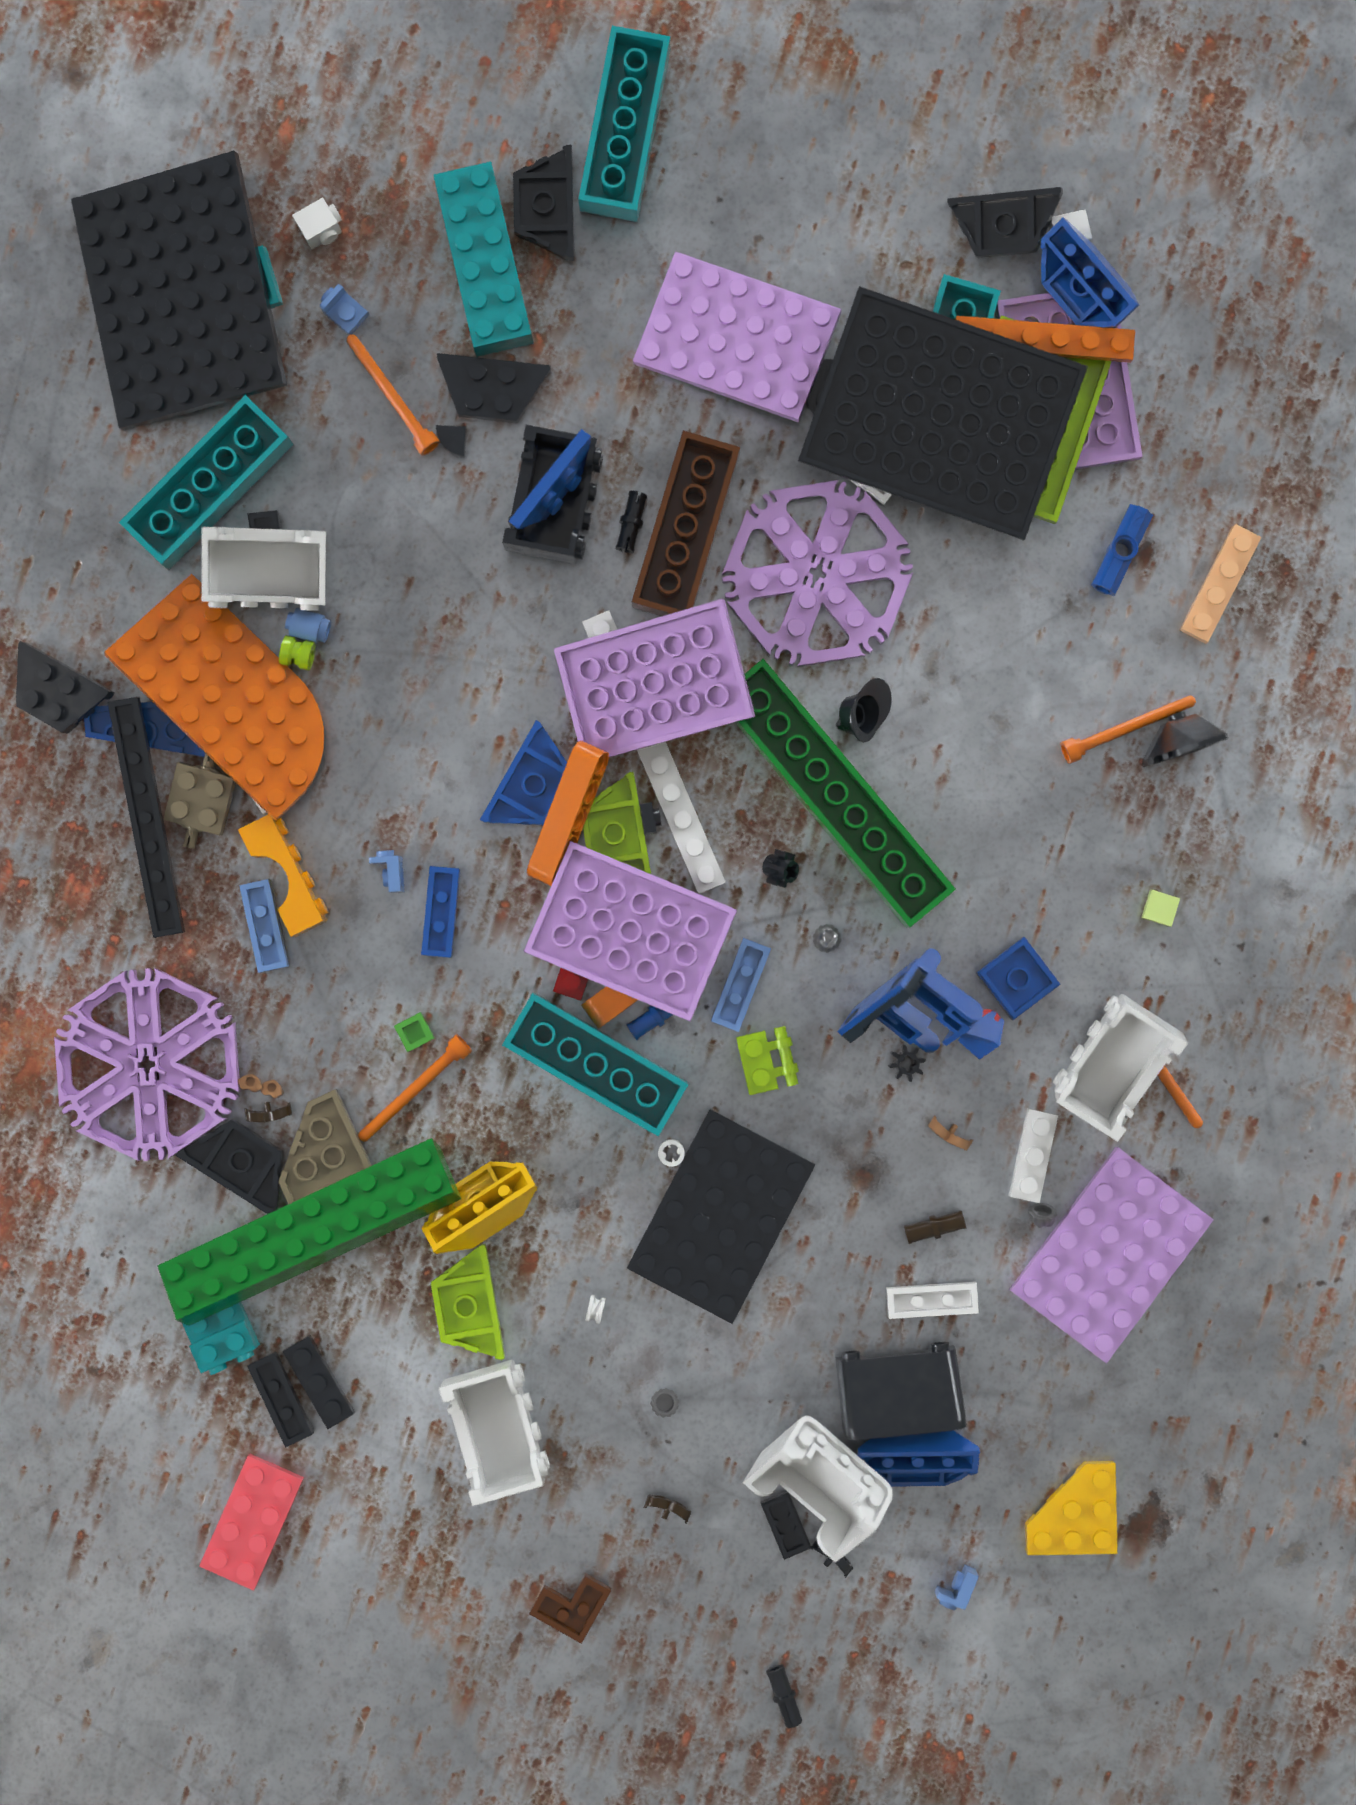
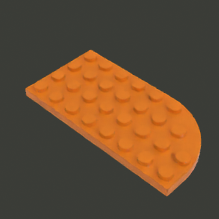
[104,574,324,821]

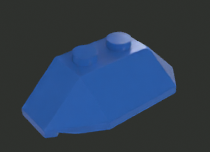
[1041,217,1139,327]
[857,1430,980,1487]

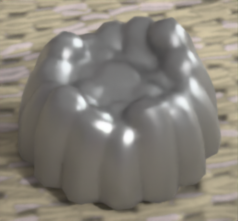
[813,924,841,953]
[1028,1203,1057,1228]
[650,1388,679,1418]

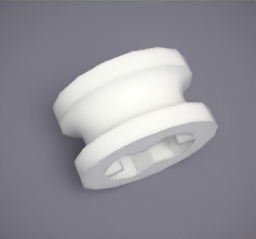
[658,1139,685,1167]
[585,1294,606,1324]

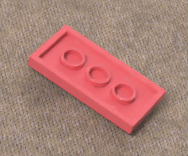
[199,1453,304,1591]

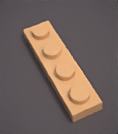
[1179,524,1262,644]

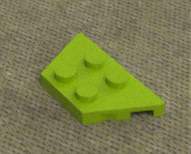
[583,771,651,874]
[431,1243,505,1360]

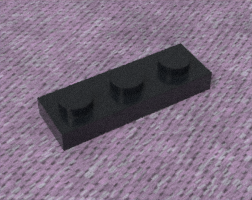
[283,1335,355,1430]
[247,1351,314,1448]

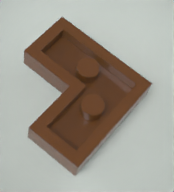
[529,1573,612,1644]

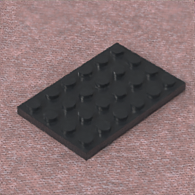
[627,1109,815,1324]

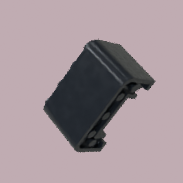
[502,425,603,564]

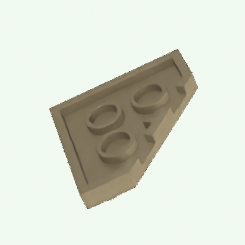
[278,1089,372,1204]

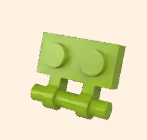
[736,1026,799,1095]

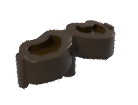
[244,1102,292,1122]
[644,1495,691,1524]

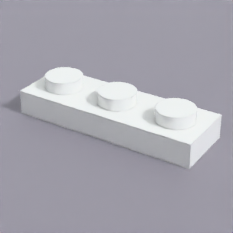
[1009,1108,1058,1203]
[886,1282,979,1319]

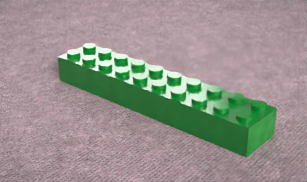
[735,659,956,928]
[157,1138,461,1326]

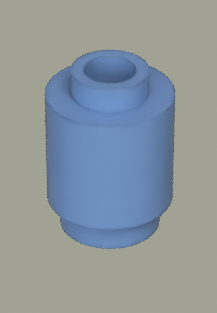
[285,608,331,644]

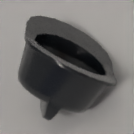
[836,678,892,743]

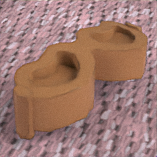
[238,1074,284,1098]
[928,1115,973,1151]

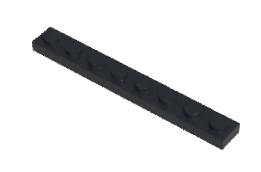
[107,697,185,938]

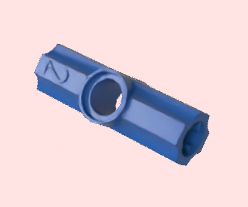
[1091,504,1153,596]

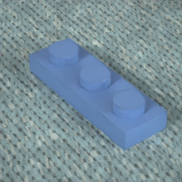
[239,879,289,973]
[711,938,771,1032]

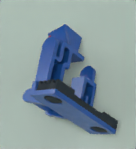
[837,948,1004,1060]

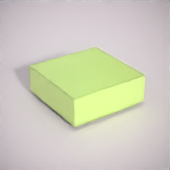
[1141,890,1180,927]

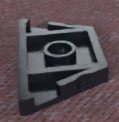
[513,144,574,261]
[947,187,1063,258]
[437,353,551,424]
[16,641,115,734]
[175,1119,283,1214]

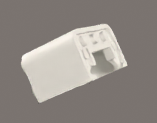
[202,527,326,611]
[1053,994,1188,1142]
[439,1360,550,1506]
[743,1416,893,1563]

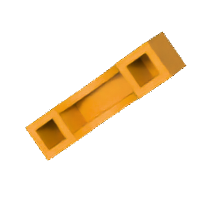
[238,814,328,937]

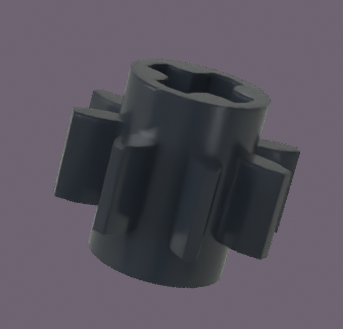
[762,849,799,888]
[888,1044,926,1082]

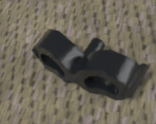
[811,1539,853,1578]

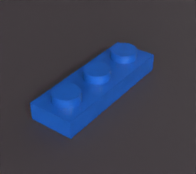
[421,866,460,958]

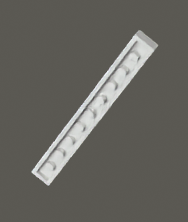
[582,610,726,894]

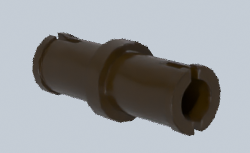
[904,1210,967,1244]

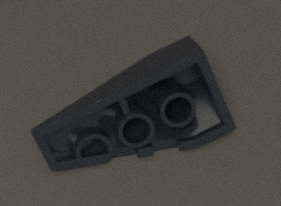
[1141,711,1228,768]

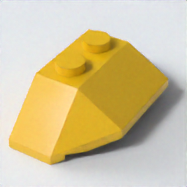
[422,1161,537,1254]

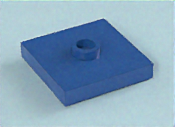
[976,937,1061,1020]

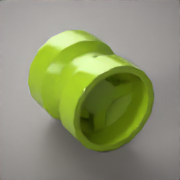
[279,635,316,671]

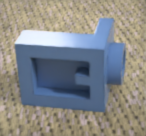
[320,284,369,335]
[369,850,405,893]
[935,1564,979,1610]

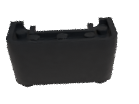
[835,1342,967,1440]

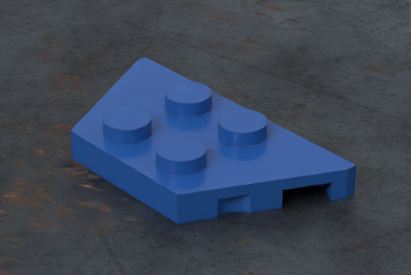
[509,429,591,529]
[480,720,567,825]

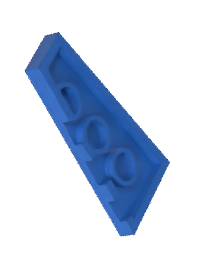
[84,702,205,757]

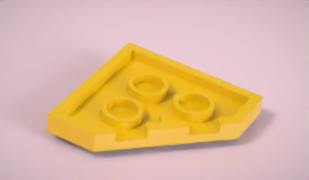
[1025,1461,1117,1555]

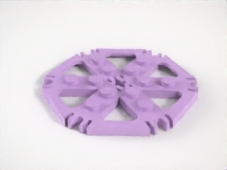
[722,480,913,667]
[54,968,241,1161]

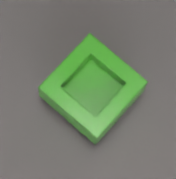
[394,1012,435,1052]

